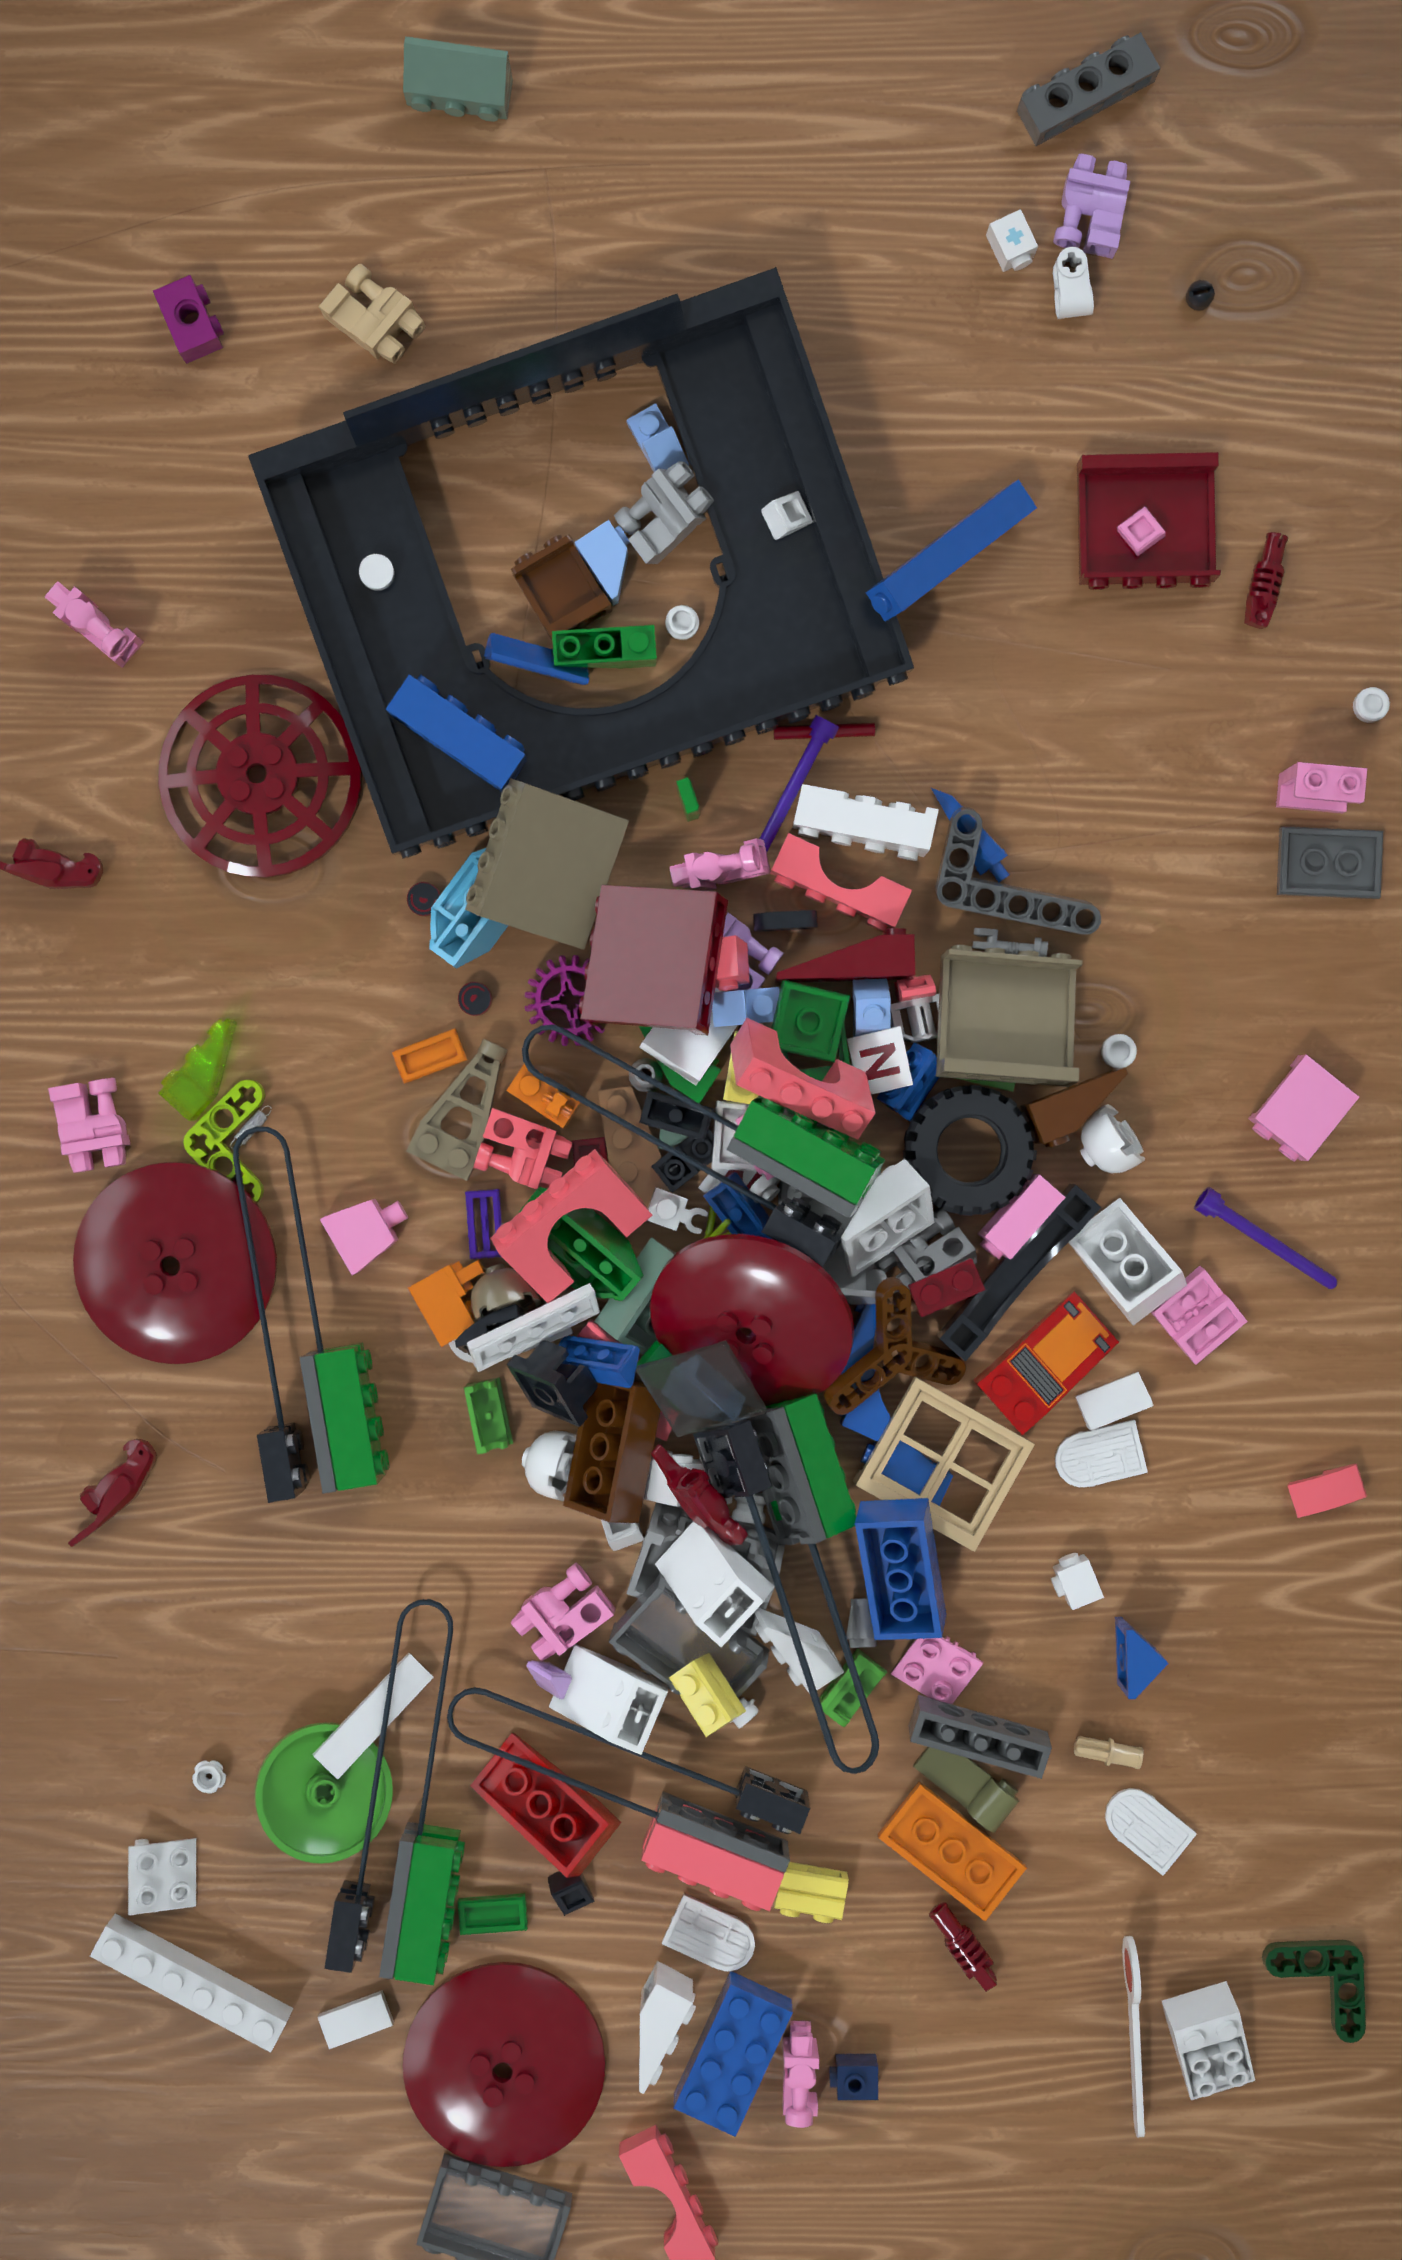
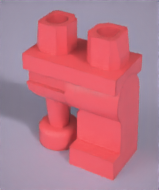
[473,1108,573,1189]

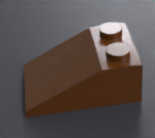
[1020,1067,1128,1148]

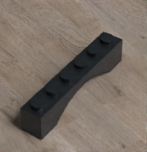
[936,1184,1101,1361]

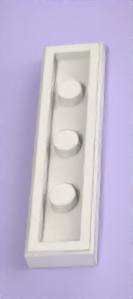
[467,1283,600,1372]
[312,1653,434,1779]

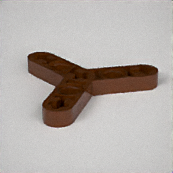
[824,1277,966,1415]

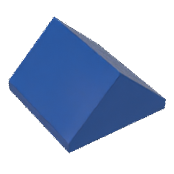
[1115,1617,1169,1699]

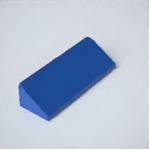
[484,633,589,685]
[703,1172,774,1240]
[556,1335,640,1388]

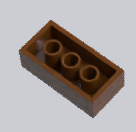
[563,1380,664,1523]

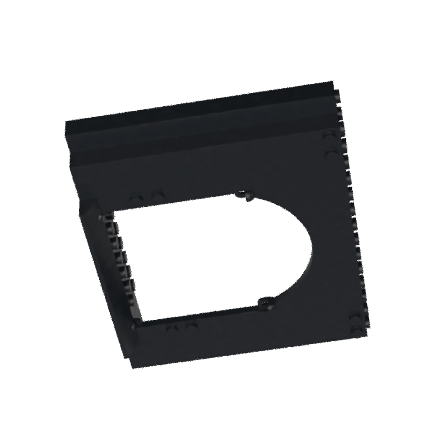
[248,267,914,859]

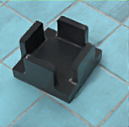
[506,1340,598,1427]

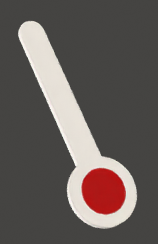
[1122,1936,1145,2138]

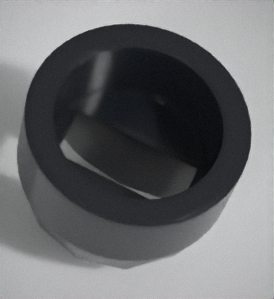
[1186,280,1215,311]

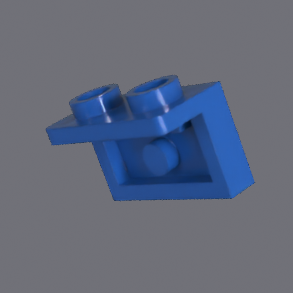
[877,1042,939,1121]

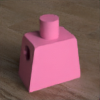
[320,1199,408,1275]

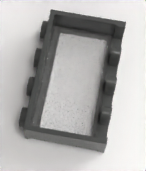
[609,1572,770,1698]
[416,2153,573,2260]

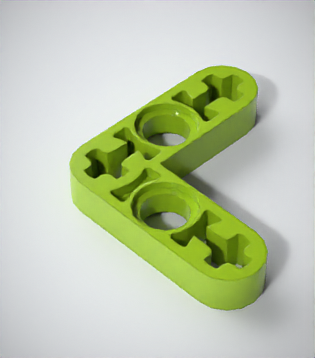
[183,1080,265,1203]

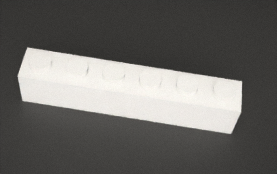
[90,1913,293,2052]

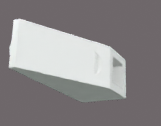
[754,1608,844,1694]

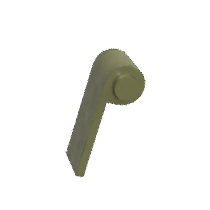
[913,1747,1020,1833]

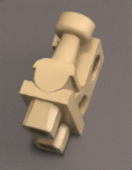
[319,264,425,364]

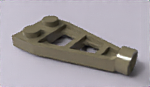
[406,1039,508,1181]

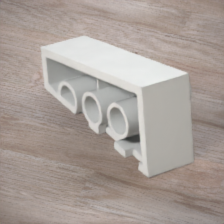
[792,784,939,861]

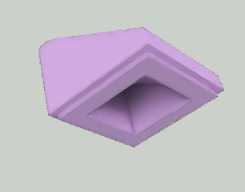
[526,1661,572,1699]

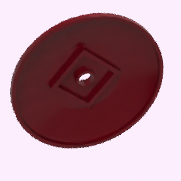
[73,1162,277,1364]
[650,1234,854,1406]
[403,1962,605,2167]

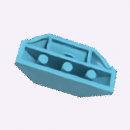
[429,848,508,969]

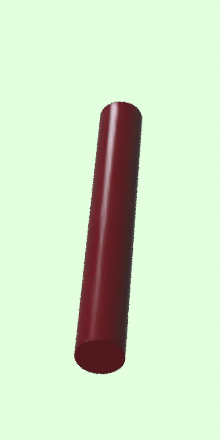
[773,723,875,740]

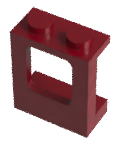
[908,1258,985,1317]

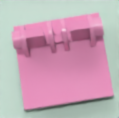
[891,1636,983,1704]

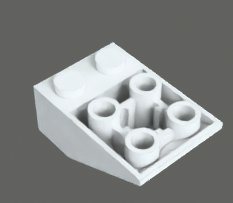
[655,1521,775,1647]
[549,1644,668,1755]
[639,1961,696,2094]
[1162,1981,1255,2100]

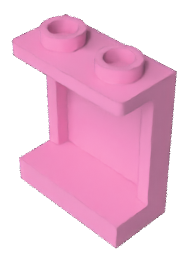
[1276,762,1367,813]
[1248,1055,1359,1162]

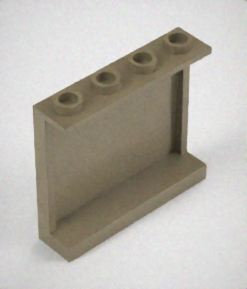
[465,778,629,950]
[936,945,1083,1087]

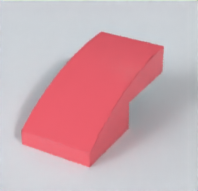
[894,975,936,1002]
[1288,1463,1367,1518]

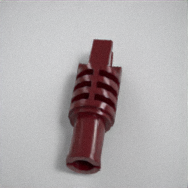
[1244,532,1288,629]
[929,1902,997,1992]

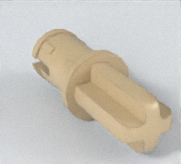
[1074,1736,1143,1769]

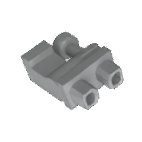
[614,461,714,564]
[874,1208,977,1293]

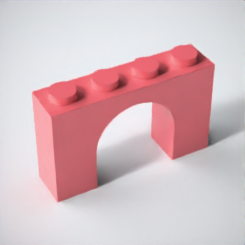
[730,1018,876,1140]
[490,1149,653,1303]

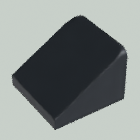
[548,1871,595,1916]

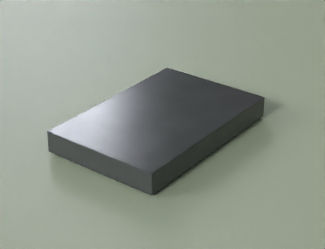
[1277,827,1383,899]

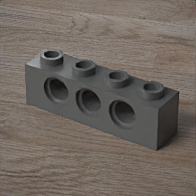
[1017,32,1160,146]
[908,1695,1052,1779]

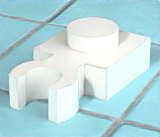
[647,1187,708,1234]

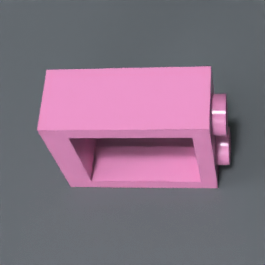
[978,1174,1066,1260]

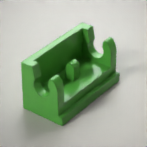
[464,1377,513,1455]
[819,1648,887,1727]

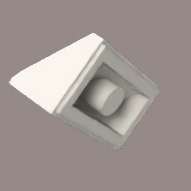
[1075,1372,1154,1430]

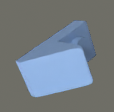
[626,403,689,472]
[712,987,780,1027]

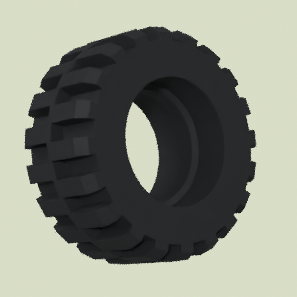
[903,1085,1037,1216]

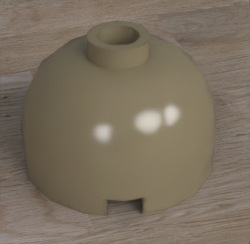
[471,1264,541,1322]

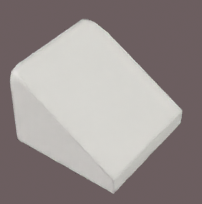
[761,491,813,540]
[601,1520,644,1551]

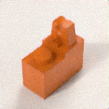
[506,1064,582,1128]
[408,1259,485,1347]

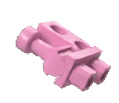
[45,582,144,668]
[670,838,771,891]
[48,1078,130,1173]
[511,1563,616,1661]
[782,2021,819,2128]

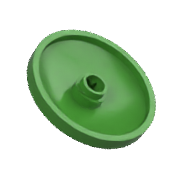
[255,1722,393,1863]

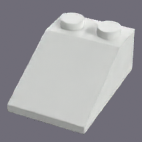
[841,1159,935,1278]
[1068,1198,1187,1325]

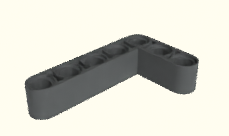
[935,807,1101,934]

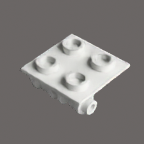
[128,1838,196,1915]

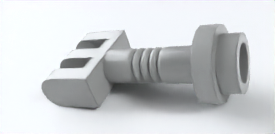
[972,928,1048,957]

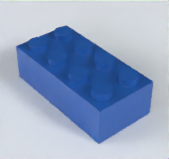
[386,675,528,792]
[855,1498,947,1640]
[674,1971,793,2137]

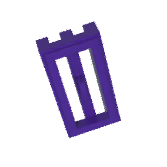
[465,1189,502,1259]

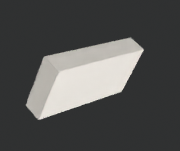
[318,1990,394,2049]

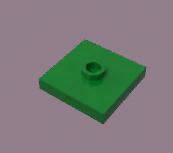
[771,980,850,1062]

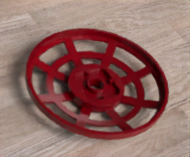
[158,674,362,878]

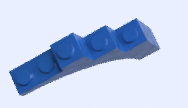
[838,1304,953,1506]

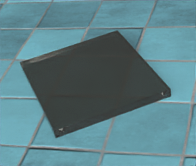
[636,1341,767,1437]

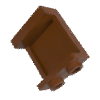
[511,535,612,642]

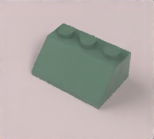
[403,36,513,122]
[594,1237,676,1355]

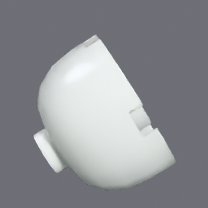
[1080,1104,1145,1174]
[522,1431,577,1501]

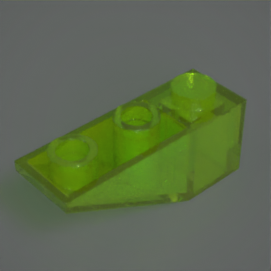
[158,1018,237,1121]

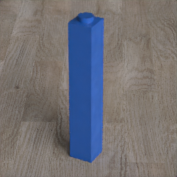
[865,479,1037,621]

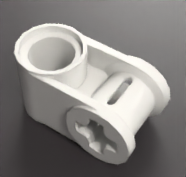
[1052,247,1094,319]

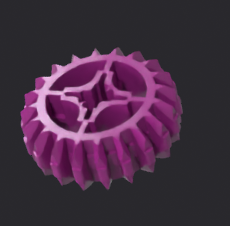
[524,955,605,1046]

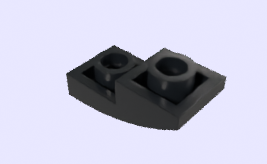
[651,1128,714,1193]
[455,1304,525,1356]

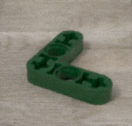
[1262,1940,1366,2043]

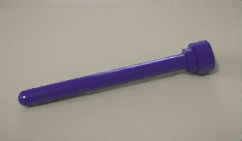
[759,715,840,853]
[1194,1187,1338,1289]

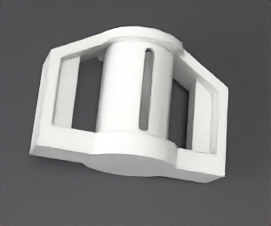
[891,994,939,1043]

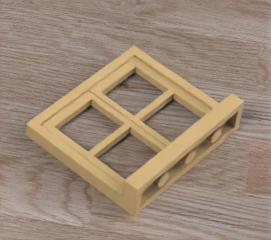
[852,1377,1035,1552]

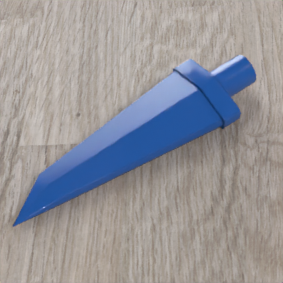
[930,787,1010,883]

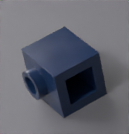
[829,2054,878,2100]

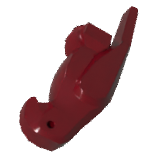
[0,838,103,889]
[68,1439,157,1547]
[651,1444,748,1545]

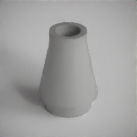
[629,1058,663,1092]
[846,1598,877,1648]

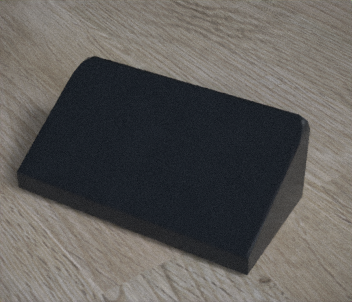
[639,1090,715,1141]

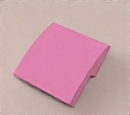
[1151,1266,1248,1365]

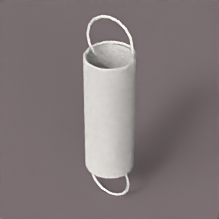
[231,1106,271,1149]

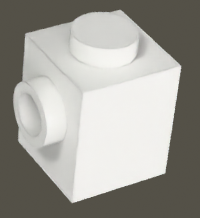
[1051,1553,1104,1610]

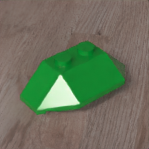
[519,1187,644,1301]

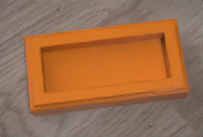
[392,1028,468,1084]

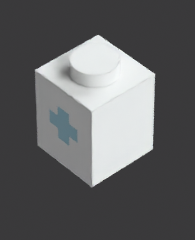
[986,209,1038,272]

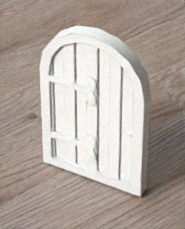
[1055,1419,1148,1487]
[1105,1788,1197,1876]
[662,1893,755,1971]

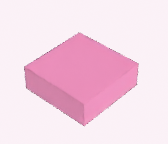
[1117,507,1166,556]

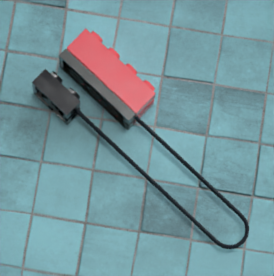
[447,1687,811,1911]

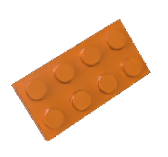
[878,1782,1027,1921]

